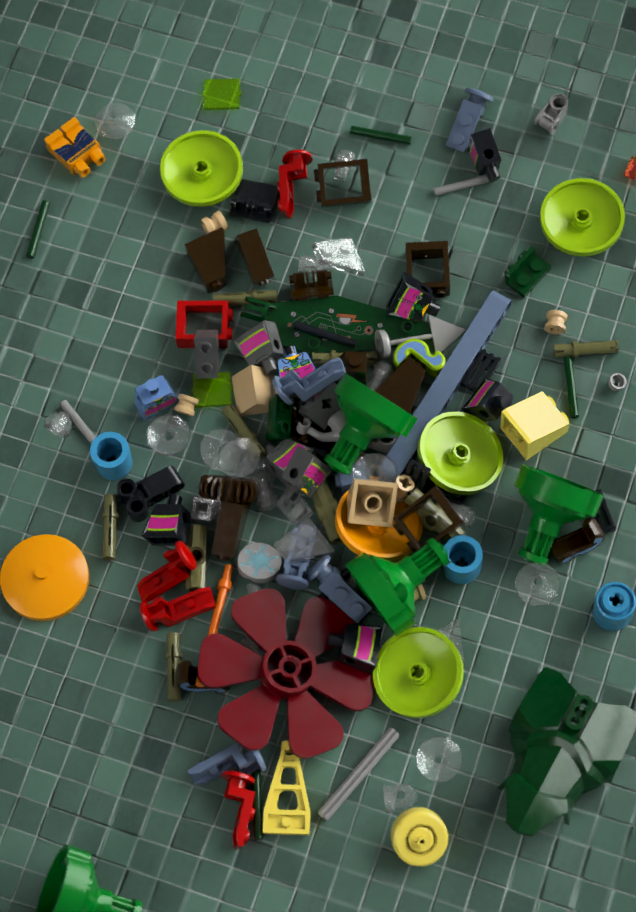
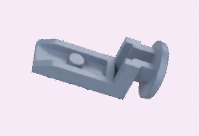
[446,88,493,153]
[272,358,346,405]
[276,525,317,590]
[306,555,373,623]
[187,743,266,785]

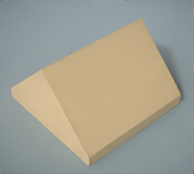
[232,365,275,417]
[347,479,398,527]

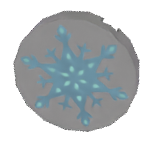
[237,543,282,583]

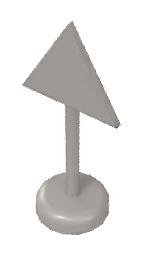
[375,315,466,360]

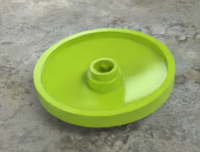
[160,130,243,207]
[540,178,625,257]
[417,412,503,495]
[373,627,464,718]

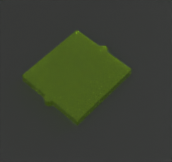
[202,78,242,110]
[191,372,233,408]

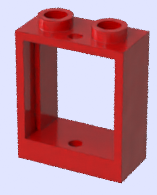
[175,301,233,348]

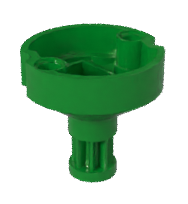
[324,373,418,475]
[514,464,604,565]
[345,537,450,637]
[36,844,142,912]

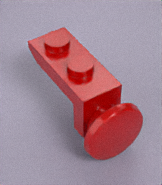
[277,150,313,219]
[137,541,197,602]
[139,587,216,632]
[221,770,255,849]

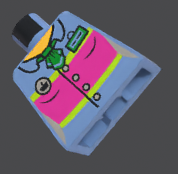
[278,346,316,379]
[134,375,179,421]

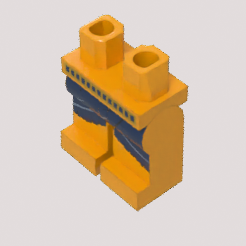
[44,116,105,178]

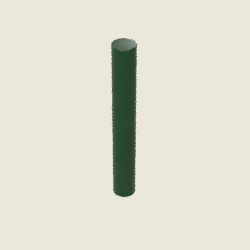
[350,126,412,145]
[26,200,50,258]
[564,356,579,419]
[251,770,264,840]

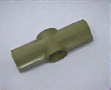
[312,480,343,545]
[404,488,466,541]
[186,525,207,592]

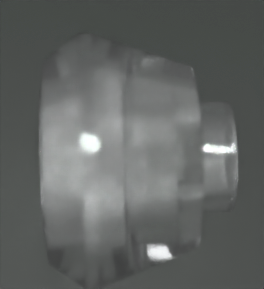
[44,411,72,438]

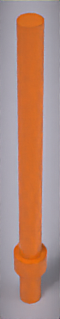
[195,564,234,687]

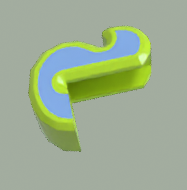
[393,339,446,377]

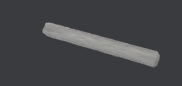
[318,728,399,821]

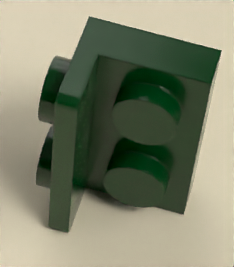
[504,246,551,298]
[266,394,294,441]

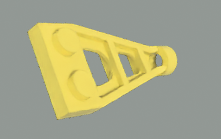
[263,741,311,836]

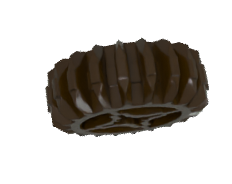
[198,475,258,503]

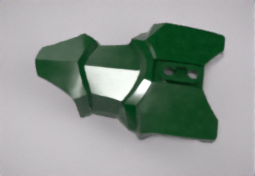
[497,667,636,836]

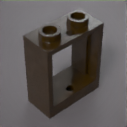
[314,159,372,207]
[405,241,450,298]
[393,486,465,553]

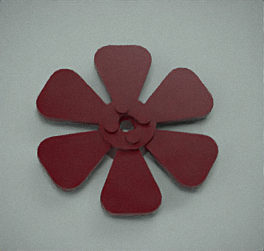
[197,588,374,759]

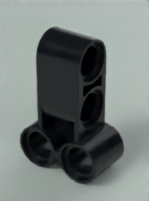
[117,466,185,522]

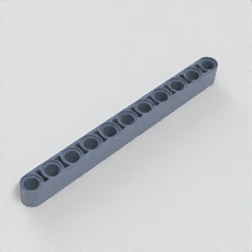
[376,290,512,483]

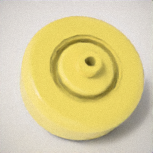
[390,807,448,867]

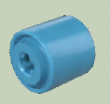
[90,431,133,480]
[442,535,483,584]
[592,582,636,631]

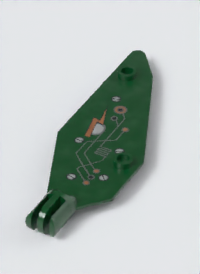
[240,295,431,354]

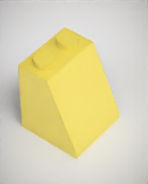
[500,391,569,461]

